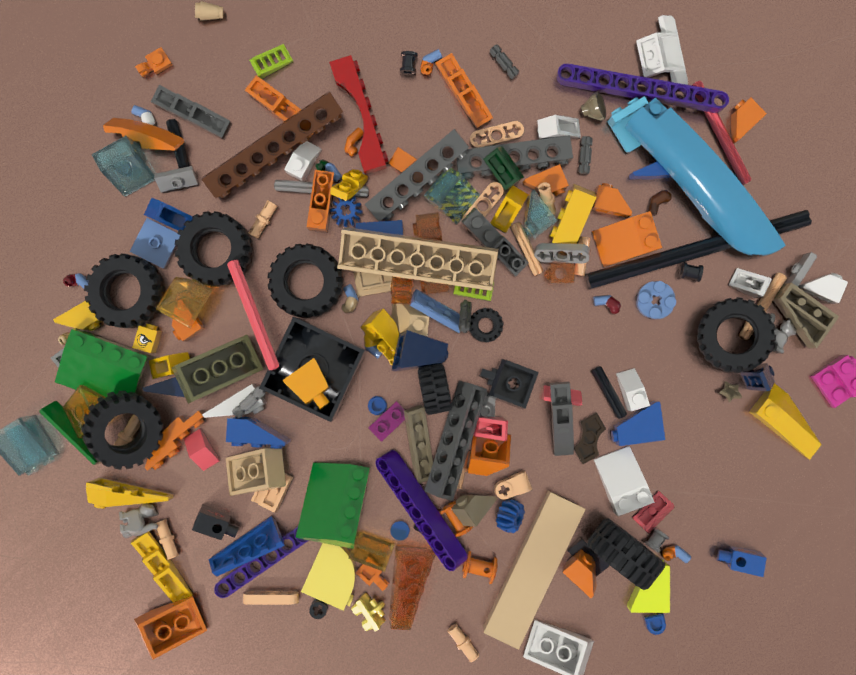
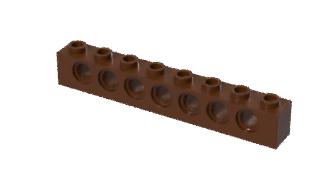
[201,91,343,199]

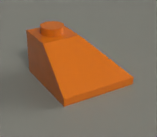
[468,434,511,476]

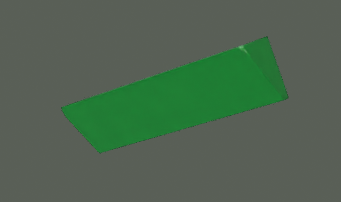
[39,401,101,465]

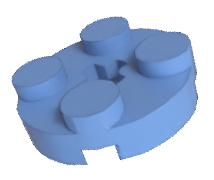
[636,281,676,319]

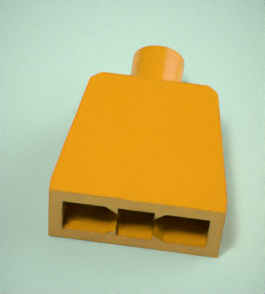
[283,358,329,409]

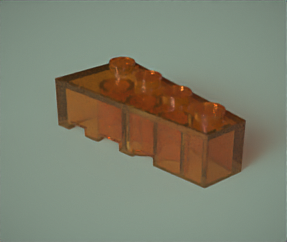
[389,546,436,630]

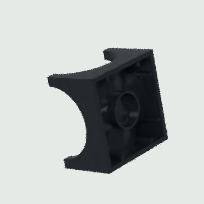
[259,317,367,422]

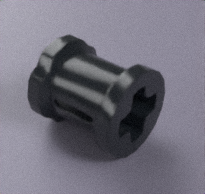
[400,51,418,75]
[679,262,704,282]
[309,598,328,619]

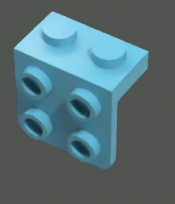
[607,96,648,153]

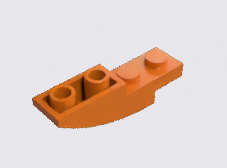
[145,410,205,471]

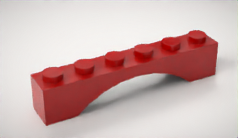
[329,55,389,175]

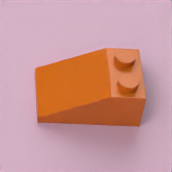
[592,211,662,268]
[134,596,207,659]

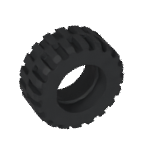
[174,211,253,287]
[267,243,343,318]
[84,253,165,328]
[697,297,776,373]
[82,391,164,470]
[587,518,665,590]

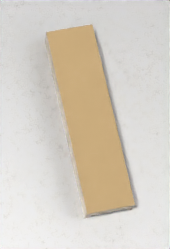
[337,227,499,291]
[483,491,586,650]

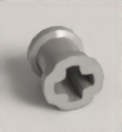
[645,528,670,553]

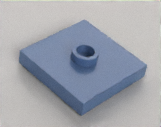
[129,218,180,269]

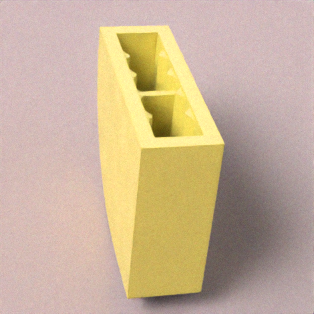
[301,543,356,611]

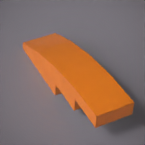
[435,53,493,128]
[245,75,314,137]
[103,118,185,151]

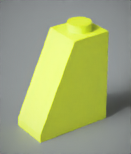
[627,559,670,613]

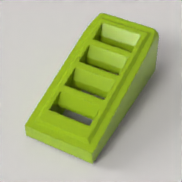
[249,44,293,79]
[453,283,494,301]

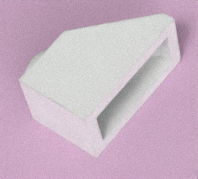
[537,115,581,139]
[284,141,322,182]
[798,273,848,304]
[616,368,650,411]

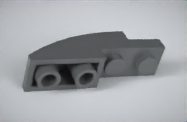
[461,208,529,276]
[550,381,574,456]

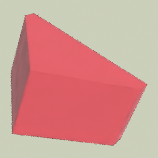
[473,417,508,441]
[184,428,220,471]

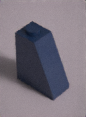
[392,330,448,371]

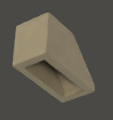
[452,495,497,527]

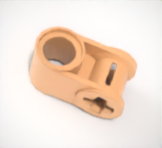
[494,471,532,499]

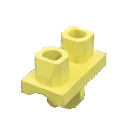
[351,592,386,631]

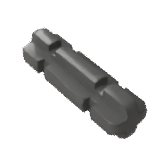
[490,44,519,79]
[578,136,593,174]
[459,300,472,333]

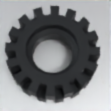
[469,308,504,342]

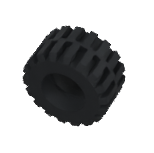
[418,363,452,415]

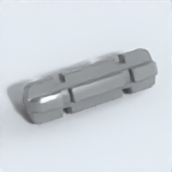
[232,386,266,418]

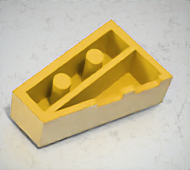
[550,184,596,244]

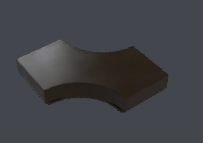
[574,412,606,464]

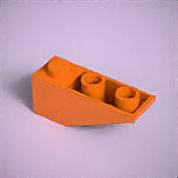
[306,170,334,233]

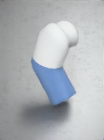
[131,105,155,125]

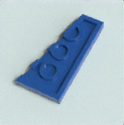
[208,516,285,577]

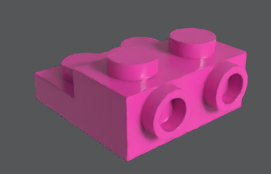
[811,355,856,408]

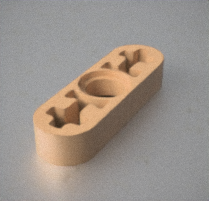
[470,121,524,148]
[462,182,504,229]
[243,591,299,605]

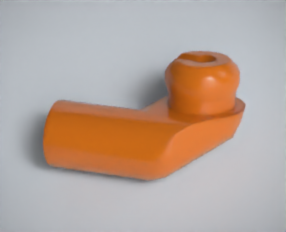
[344,127,364,157]

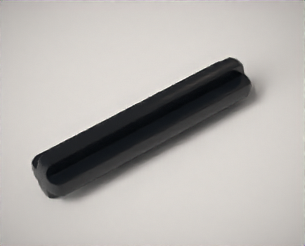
[166,119,189,169]
[592,366,627,419]

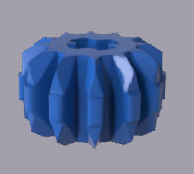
[330,197,363,227]
[496,499,525,533]

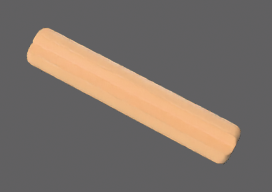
[511,222,543,276]

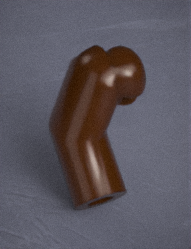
[648,190,672,215]

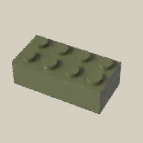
[172,335,263,404]

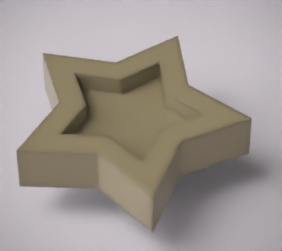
[719,381,742,403]

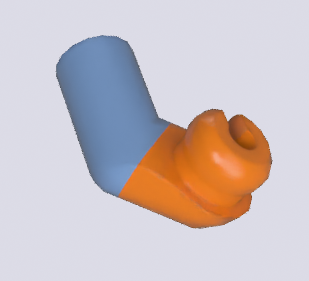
[420,49,442,75]
[662,545,691,563]

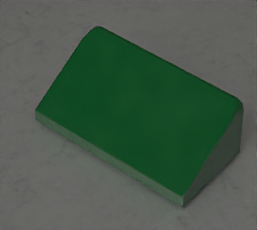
[483,146,524,191]

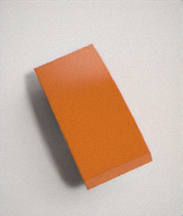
[388,147,432,183]

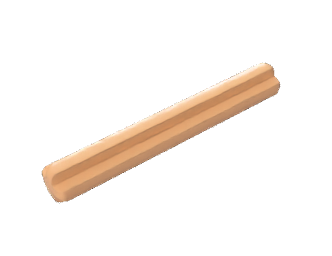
[739,272,787,340]

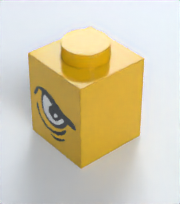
[132,323,162,353]

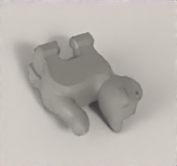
[770,313,797,354]
[119,503,158,538]

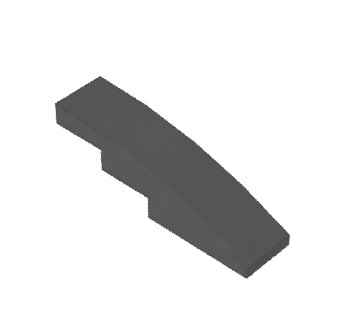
[151,85,230,138]

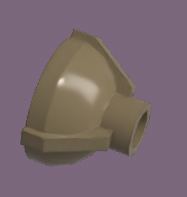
[581,92,606,121]

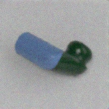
[315,159,342,182]

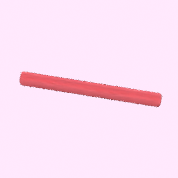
[692,81,752,185]
[227,260,279,370]

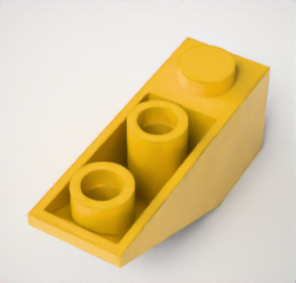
[361,308,399,365]

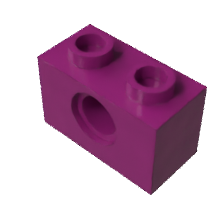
[368,401,406,442]

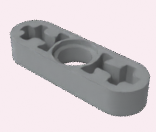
[534,243,591,264]

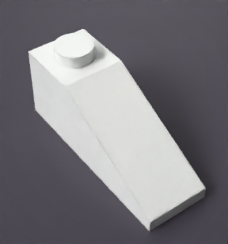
[202,384,267,418]

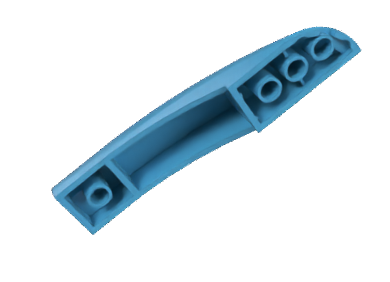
[625,98,786,256]

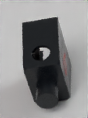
[192,504,239,540]

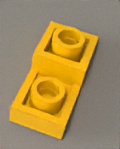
[330,169,369,201]

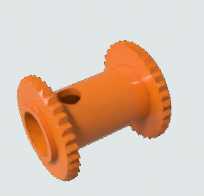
[439,500,474,537]
[462,551,498,584]

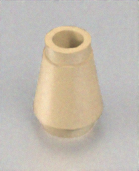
[195,1,223,21]

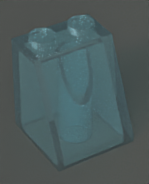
[91,136,156,196]
[0,415,59,476]

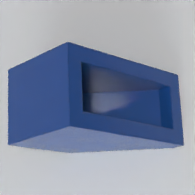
[144,198,193,231]

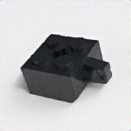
[479,359,539,410]

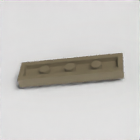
[404,405,433,484]

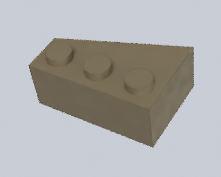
[773,283,839,348]

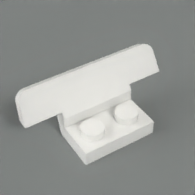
[636,15,688,85]

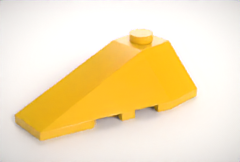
[749,383,822,460]
[86,478,174,509]

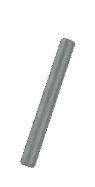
[274,180,369,197]

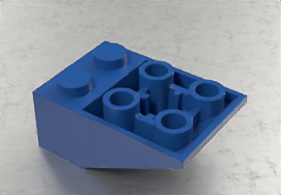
[226,416,291,449]

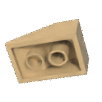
[226,448,286,496]

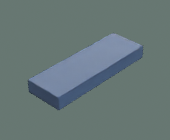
[410,289,460,333]

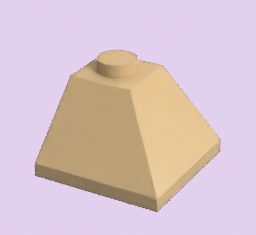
[391,294,429,336]

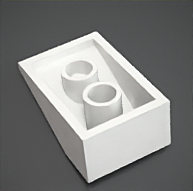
[593,446,655,516]
[523,620,594,675]

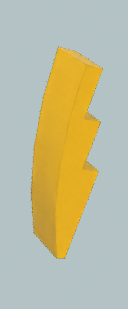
[131,532,192,602]

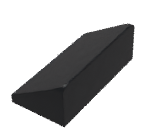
[567,537,610,577]

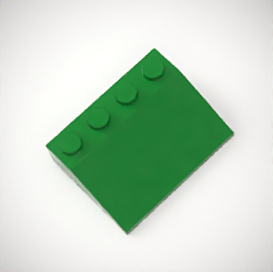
[55,328,150,398]
[296,462,370,549]

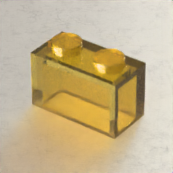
[348,532,395,572]

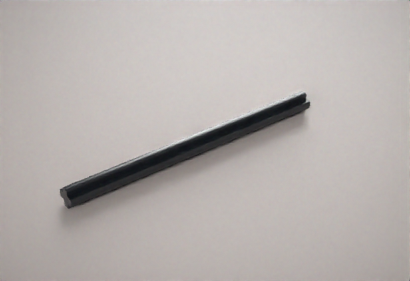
[585,210,812,289]

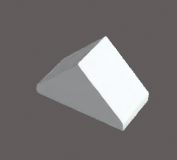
[729,268,772,298]

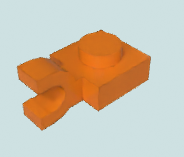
[135,47,172,77]
[356,558,389,591]

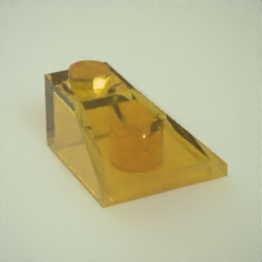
[156,276,213,328]
[63,385,106,438]

